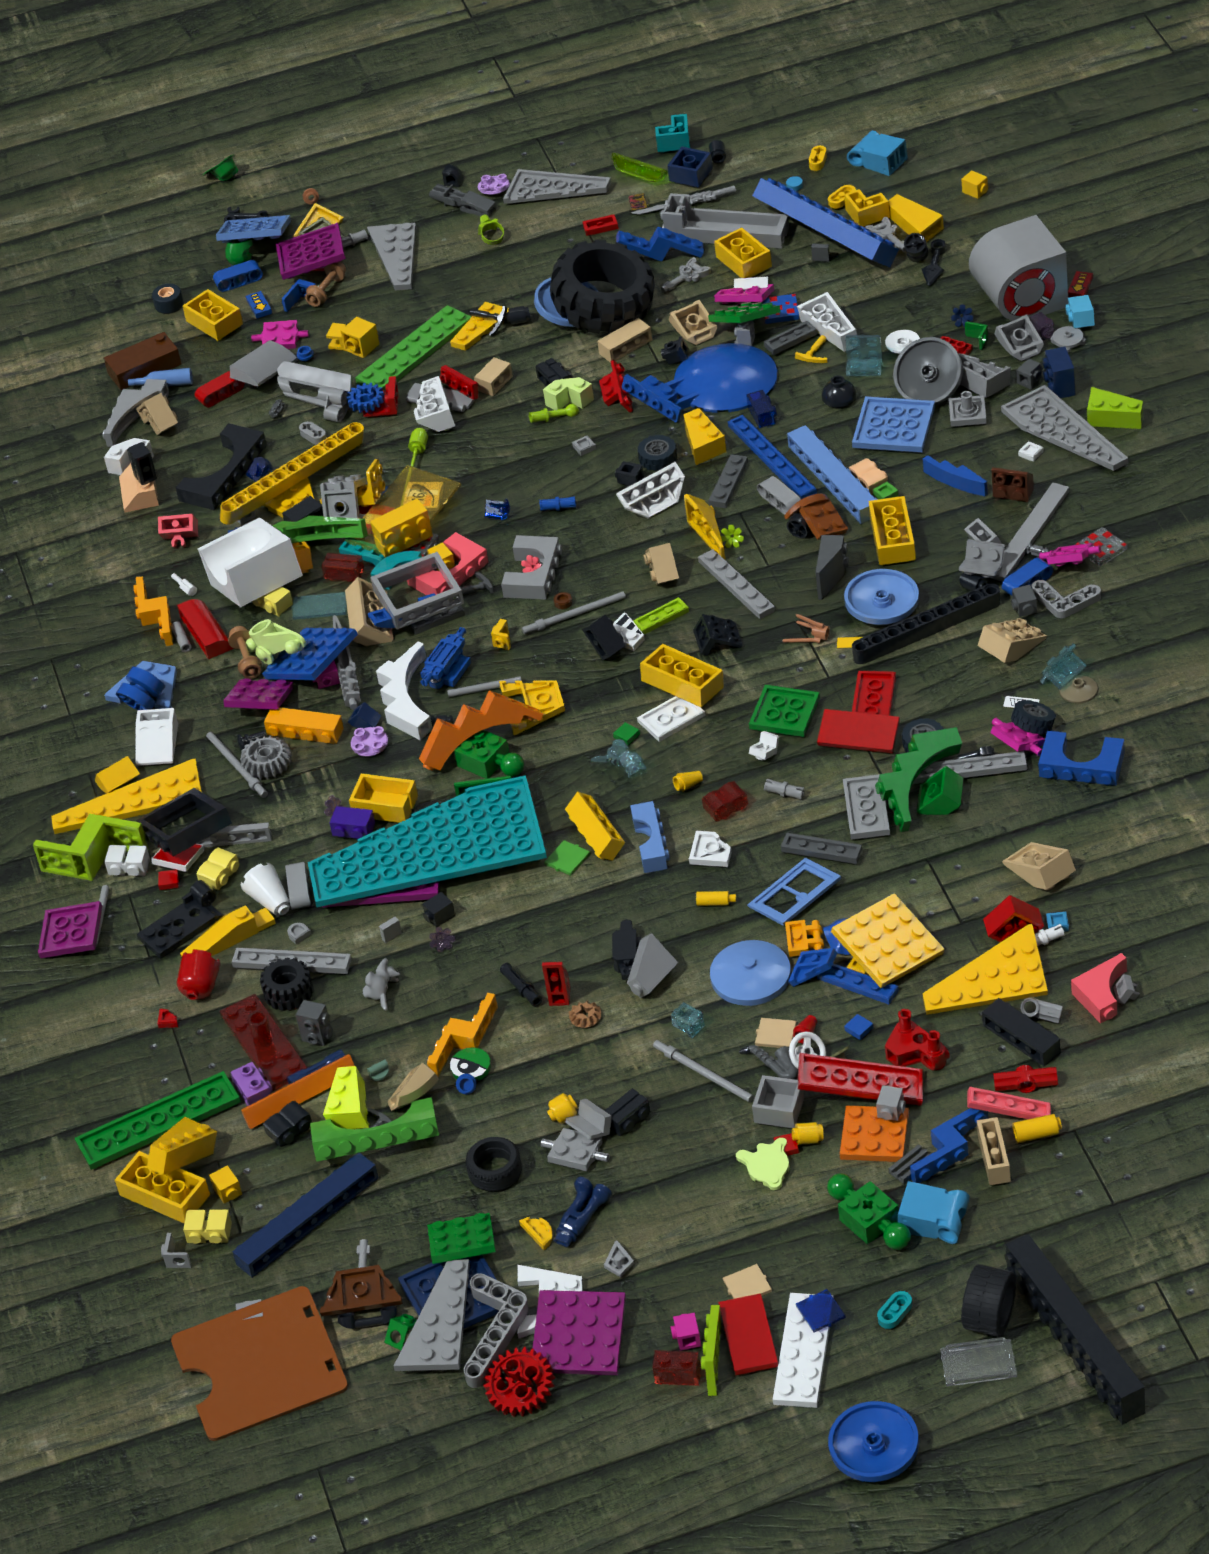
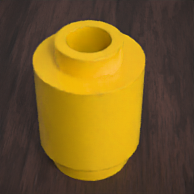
[792,1122,824,1145]

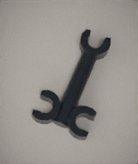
[224,207,268,223]

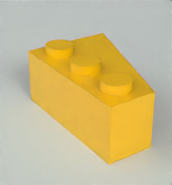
[684,408,726,465]

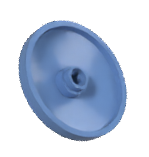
[534,278,599,327]
[844,569,919,625]
[710,940,791,1006]

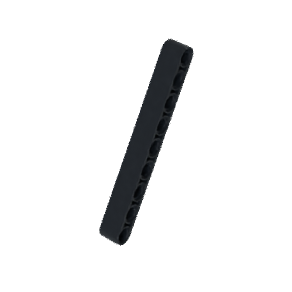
[852,584,1000,664]

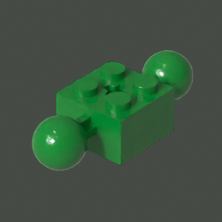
[454,730,525,779]
[827,1173,911,1250]

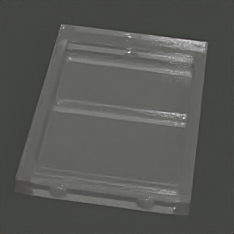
[940,1337,1017,1387]

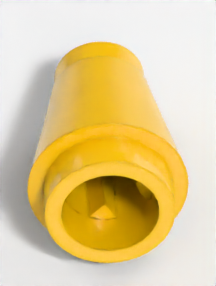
[673,771,703,792]

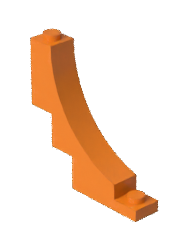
[419,690,544,771]

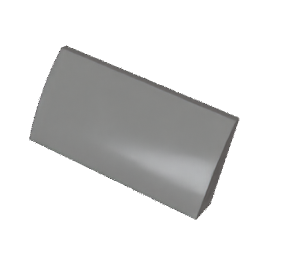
[230,340,298,386]

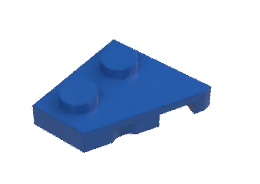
[788,948,837,986]

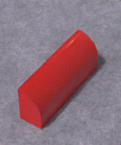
[177,599,235,660]

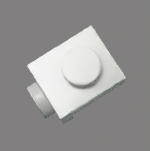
[749,731,779,760]

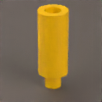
[696,891,736,906]

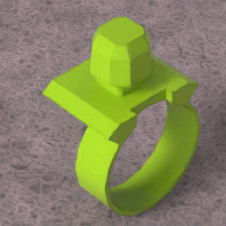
[478,214,504,245]

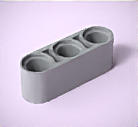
[757,476,801,515]
[285,862,311,910]

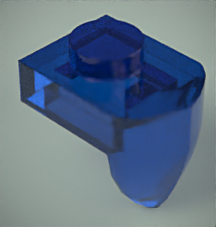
[246,457,273,482]
[484,498,510,520]

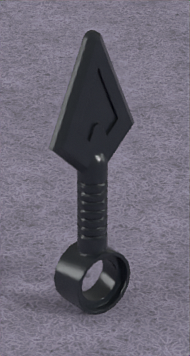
[922,239,946,286]

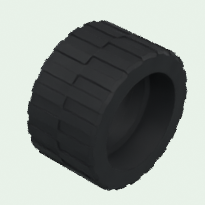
[961,1264,1016,1337]

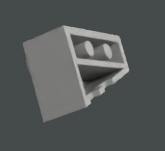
[959,353,1011,398]

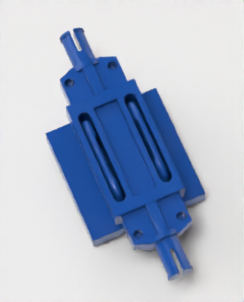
[420,627,471,689]

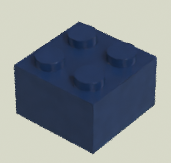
[667,147,713,187]
[1042,346,1075,398]

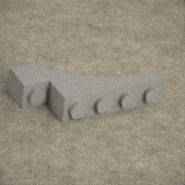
[103,379,169,447]

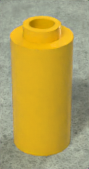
[1012,1114,1062,1144]

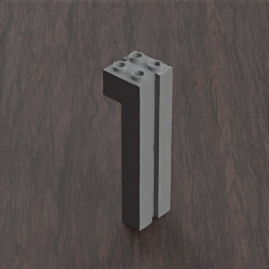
[661,193,789,248]

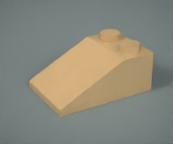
[1002,842,1076,890]

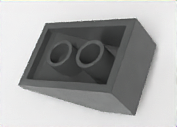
[815,535,849,600]

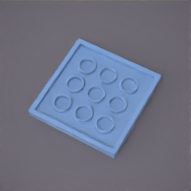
[216,215,291,243]
[852,396,935,452]

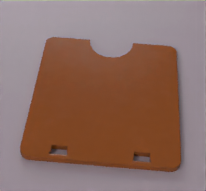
[171,1286,348,1441]

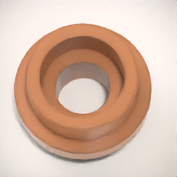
[303,188,319,204]

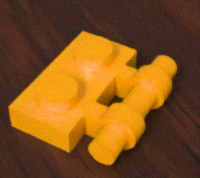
[785,920,824,957]

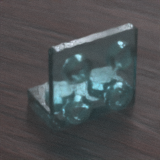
[845,335,883,376]

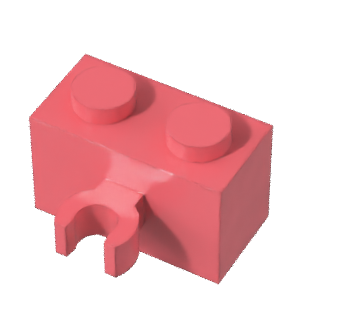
[158,514,198,548]

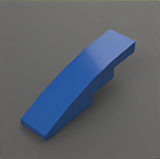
[923,455,988,497]

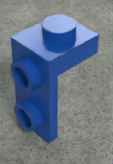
[282,279,316,312]

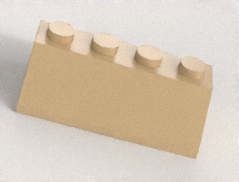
[345,577,393,646]

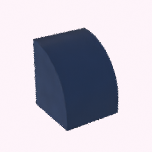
[348,702,381,729]

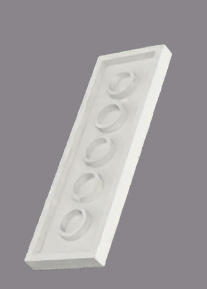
[773,1293,834,1408]

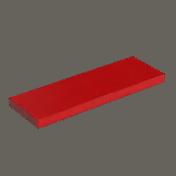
[798,1053,923,1106]

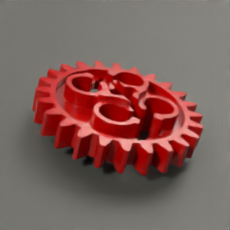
[484,1347,555,1417]

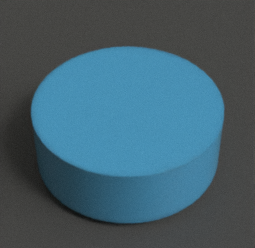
[786,176,803,191]

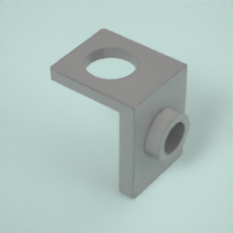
[161,1233,191,1268]

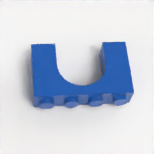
[1038,731,1125,786]

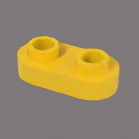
[828,185,856,209]

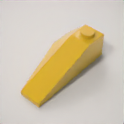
[684,494,725,560]
[180,905,259,957]

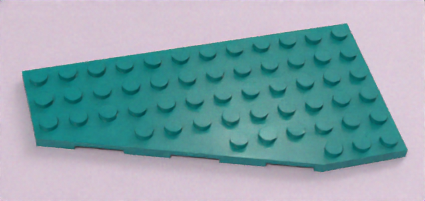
[308,775,547,907]

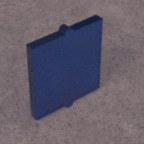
[795,1289,846,1333]

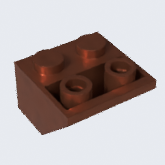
[991,467,1034,502]

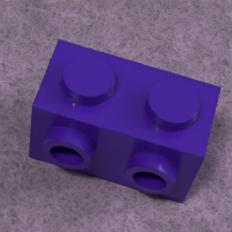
[329,806,375,839]

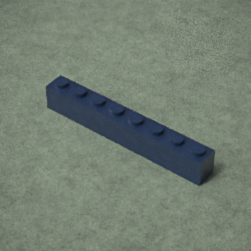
[232,1153,379,1278]

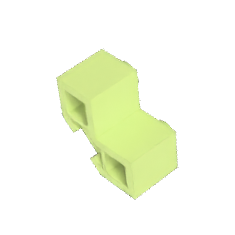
[543,377,594,410]

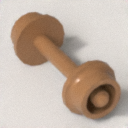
[305,262,346,307]
[228,626,262,679]

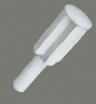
[171,573,197,596]

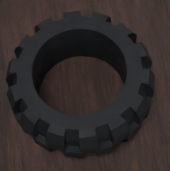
[550,240,655,334]

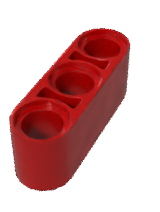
[195,371,245,407]

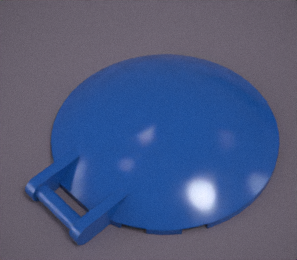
[665,343,777,413]

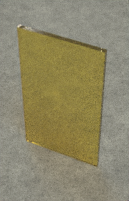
[345,465,461,554]

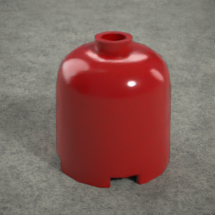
[177,949,221,1000]

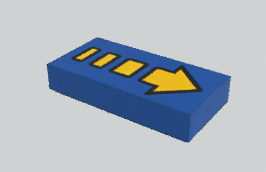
[245,291,272,319]

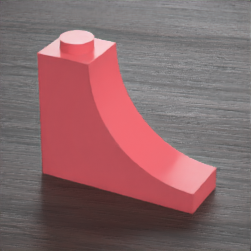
[1071,953,1127,1024]

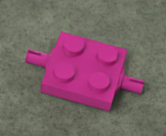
[251,320,309,349]
[1039,543,1101,566]
[991,718,1045,756]

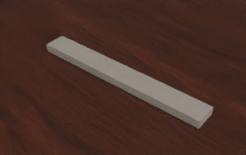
[989,483,1069,582]

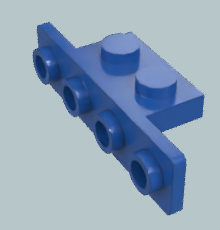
[622,374,682,422]

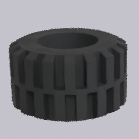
[260,958,313,1011]

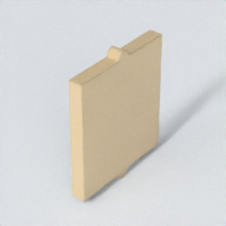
[755,1018,797,1048]
[723,1264,772,1299]

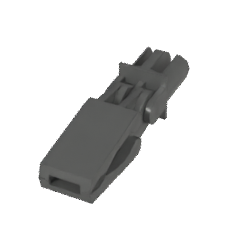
[429,184,496,216]

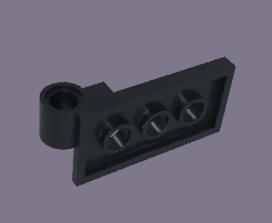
[137,880,223,959]

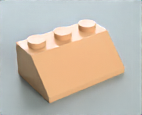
[119,463,159,513]

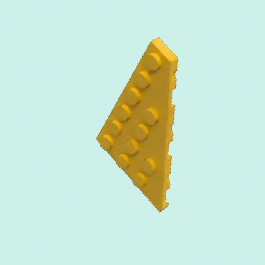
[923,924,1048,1015]

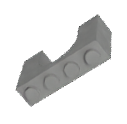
[501,535,562,600]

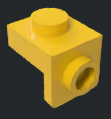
[491,619,511,650]

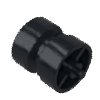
[904,233,929,262]
[786,511,811,538]

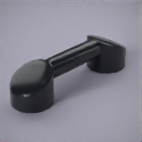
[337,1306,398,1329]

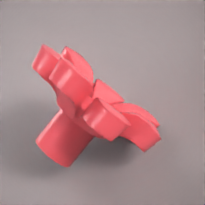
[521,555,542,573]

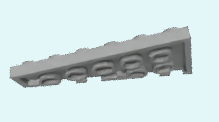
[367,223,416,291]

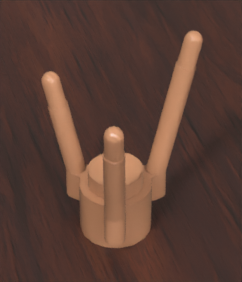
[783,614,830,643]

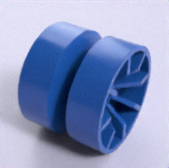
[116,666,165,711]

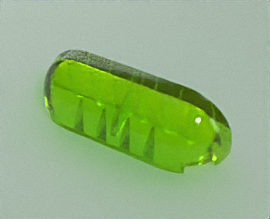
[611,152,668,183]

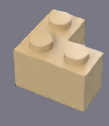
[136,393,178,435]
[643,543,679,585]

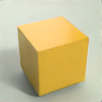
[341,317,380,358]

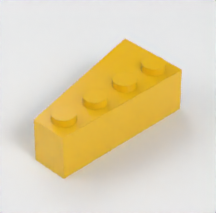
[147,1117,217,1175]

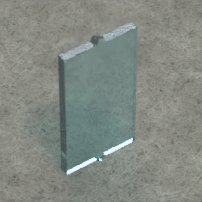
[291,592,347,620]

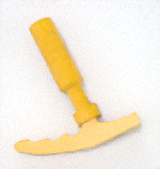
[795,335,828,363]

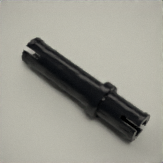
[500,963,542,1007]

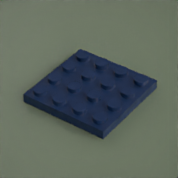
[398,1255,503,1329]

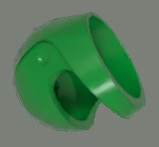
[225,238,253,266]

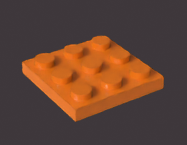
[840,1106,909,1162]

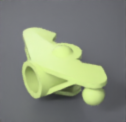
[245,619,307,665]

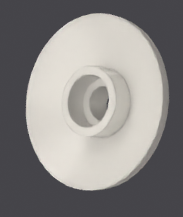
[885,330,920,353]

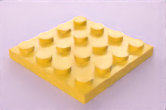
[831,893,945,988]

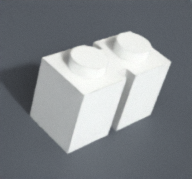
[105,845,150,876]

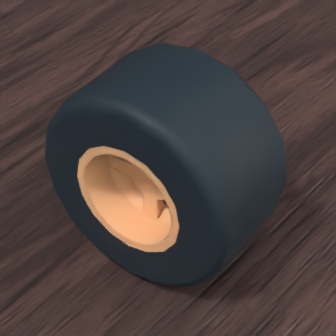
[152,284,184,314]

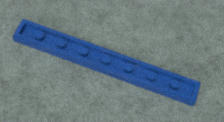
[728,415,817,499]

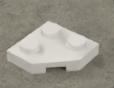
[689,831,732,867]

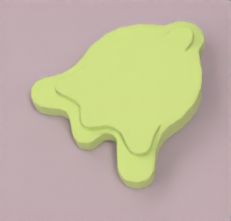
[736,1138,790,1190]

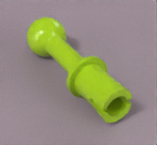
[529,404,579,423]

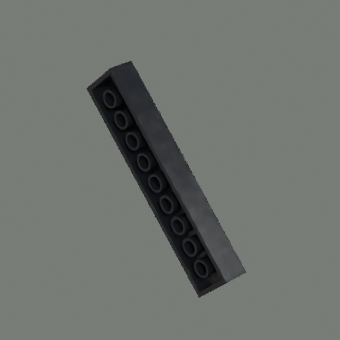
[1004,1234,1145,1425]

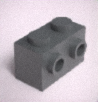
[296,1000,333,1046]

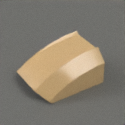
[669,300,717,345]
[388,1063,439,1111]

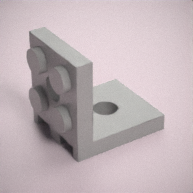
[320,474,368,518]

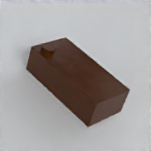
[104,332,182,390]

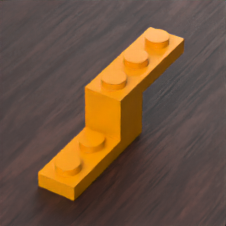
[133,576,173,646]
[427,993,498,1077]

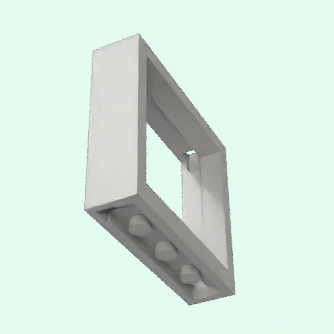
[370,552,464,629]

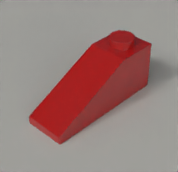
[542,962,571,1006]

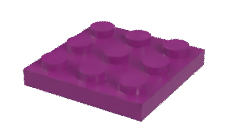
[223,678,293,709]
[38,901,103,958]

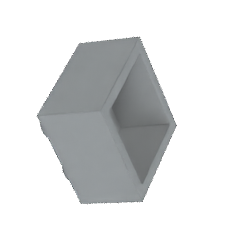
[752,1075,805,1128]

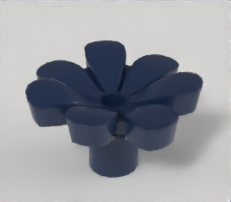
[951,304,973,327]

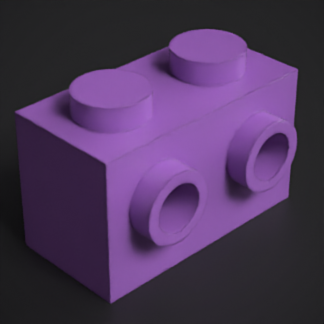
[230,1062,273,1106]

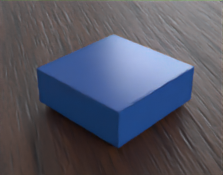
[844,1014,874,1040]

